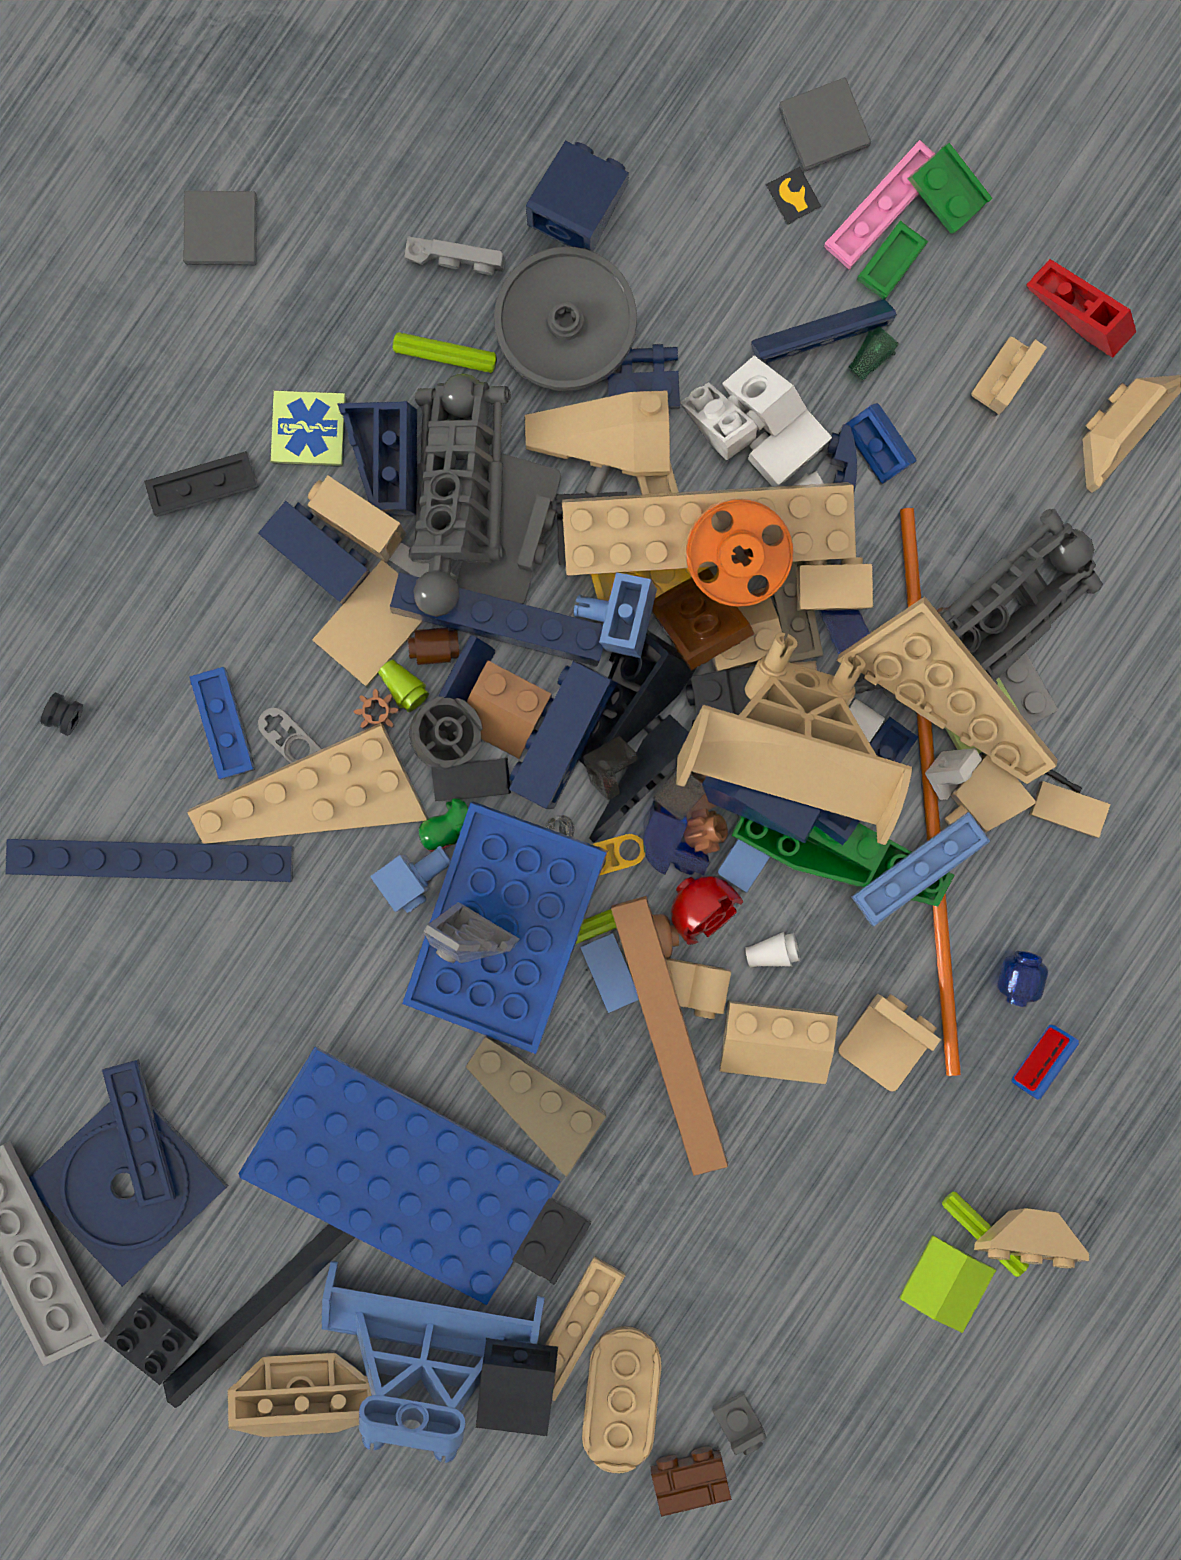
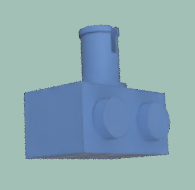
[574,572,657,658]
[370,846,451,913]

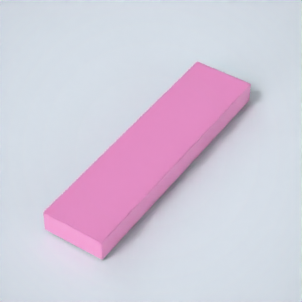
[824,140,935,270]

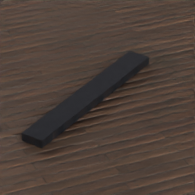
[163,1224,355,1408]

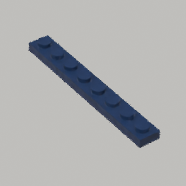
[5,839,293,882]

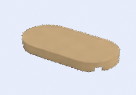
[582,1327,661,1473]

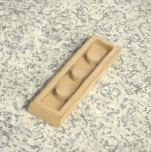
[544,1256,625,1401]

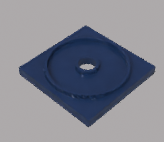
[29,1102,229,1287]

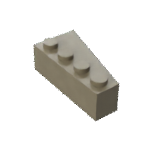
[466,1036,606,1177]

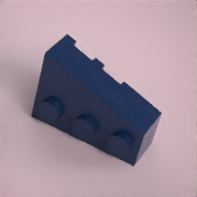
[337,401,417,516]

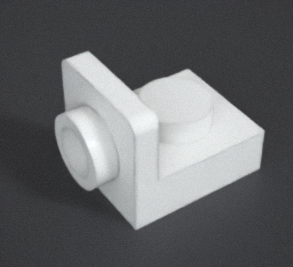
[925,748,982,800]

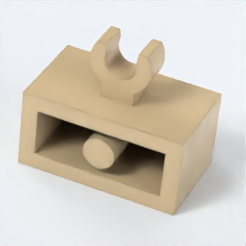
[796,557,873,611]

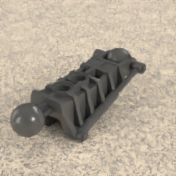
[409,373,511,617]
[882,509,1103,703]

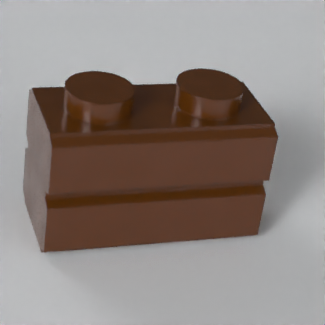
[650,1447,732,1517]

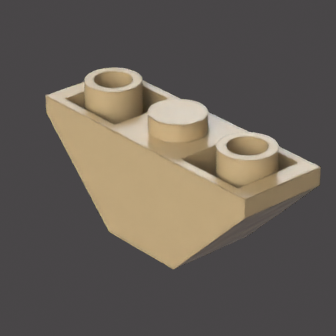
[974,1208,1089,1269]

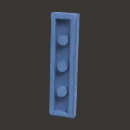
[851,812,990,926]

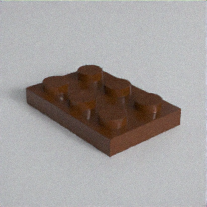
[651,568,755,670]

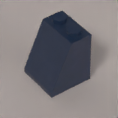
[526,140,629,252]

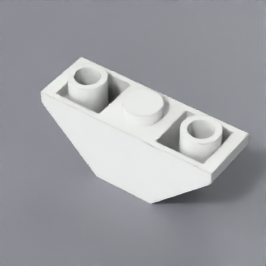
[680,382,757,460]

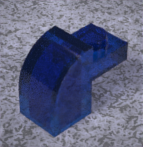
[643,801,710,875]

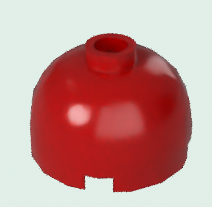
[670,876,743,945]

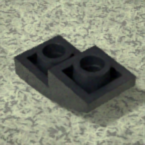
[431,758,511,801]

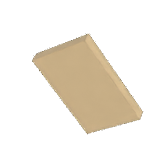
[312,560,423,687]

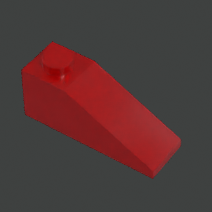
[1026,259,1136,358]

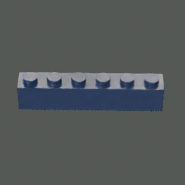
[390,572,603,667]

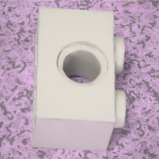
[722,356,807,437]

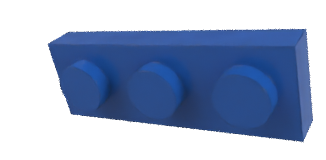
[189,667,255,780]

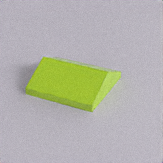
[899,1235,996,1333]

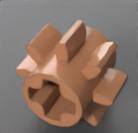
[354,689,400,729]
[683,808,728,854]

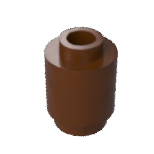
[408,627,459,665]

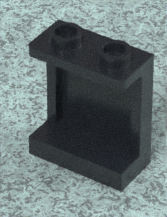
[476,1338,558,1436]

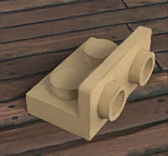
[971,337,1047,414]

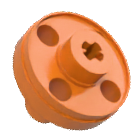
[686,499,793,607]

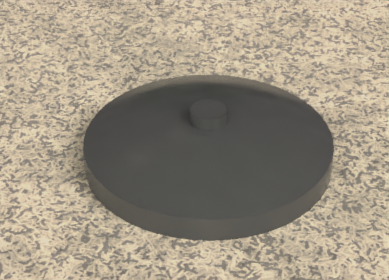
[494,247,637,391]

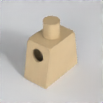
[944,753,1036,832]

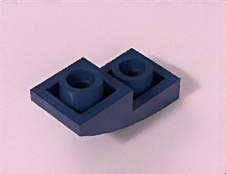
[827,424,857,492]

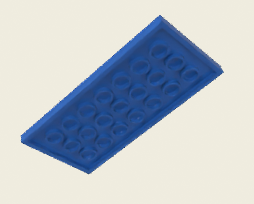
[238,1047,560,1305]

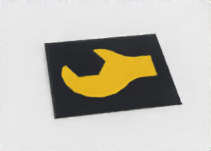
[766,166,821,224]

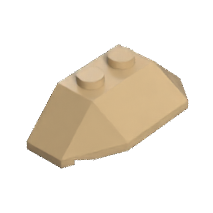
[1082,375,1181,493]
[228,1353,372,1437]

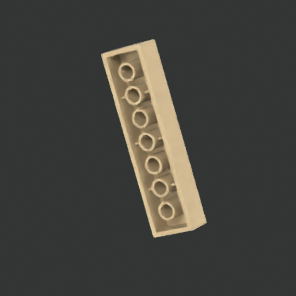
[562,482,856,575]

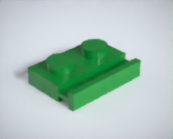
[907,143,993,234]

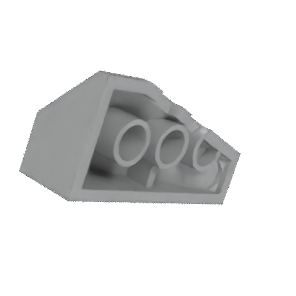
[424,902,520,963]

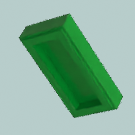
[857,221,928,300]

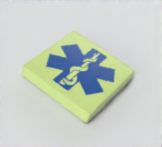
[271,391,346,466]

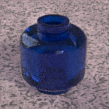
[997,951,1048,1007]

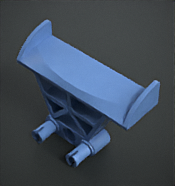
[322,1261,545,1463]

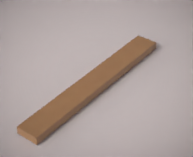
[611,896,728,1176]

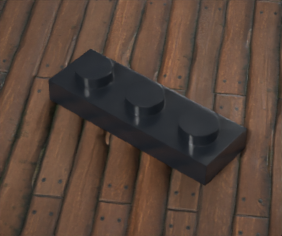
[144,451,258,517]

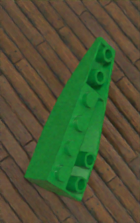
[731,815,955,907]

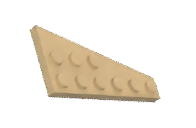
[837,596,1058,784]
[187,723,428,844]

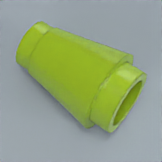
[378,659,429,712]

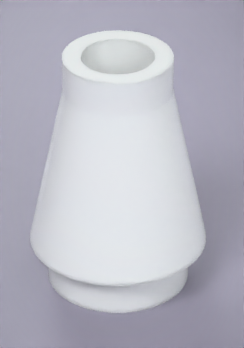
[745,932,800,968]

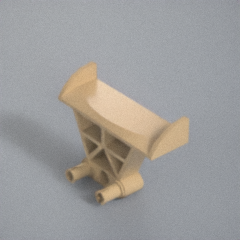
[676,633,912,845]

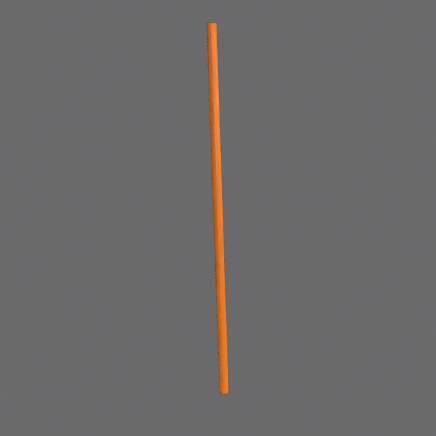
[900,508,961,1076]

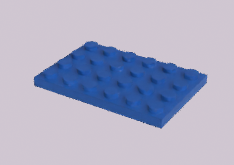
[402,801,608,1054]

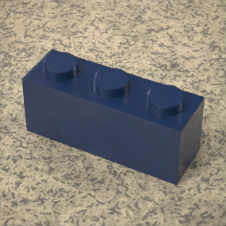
[258,500,370,605]

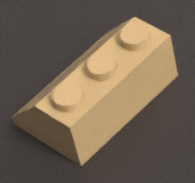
[719,1000,838,1084]

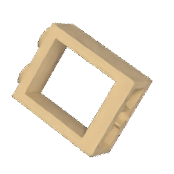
[308,475,406,563]

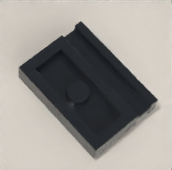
[512,1197,591,1285]

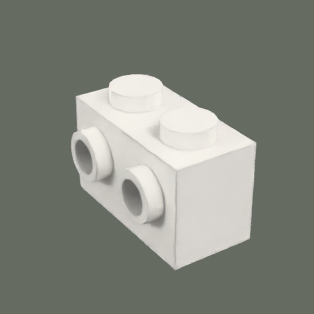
[748,409,832,487]

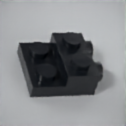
[686,666,755,726]

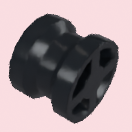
[40,692,83,736]

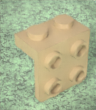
[838,994,941,1091]

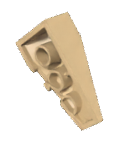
[525,391,670,476]

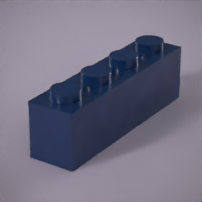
[509,661,618,809]

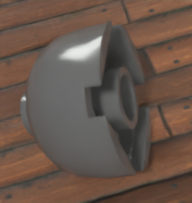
[409,696,482,769]

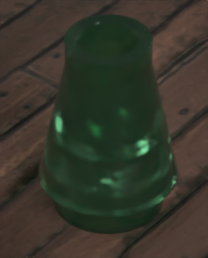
[848,326,899,381]

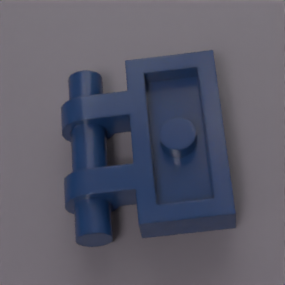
[608,344,680,409]

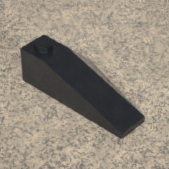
[579,630,697,774]
[589,714,689,843]

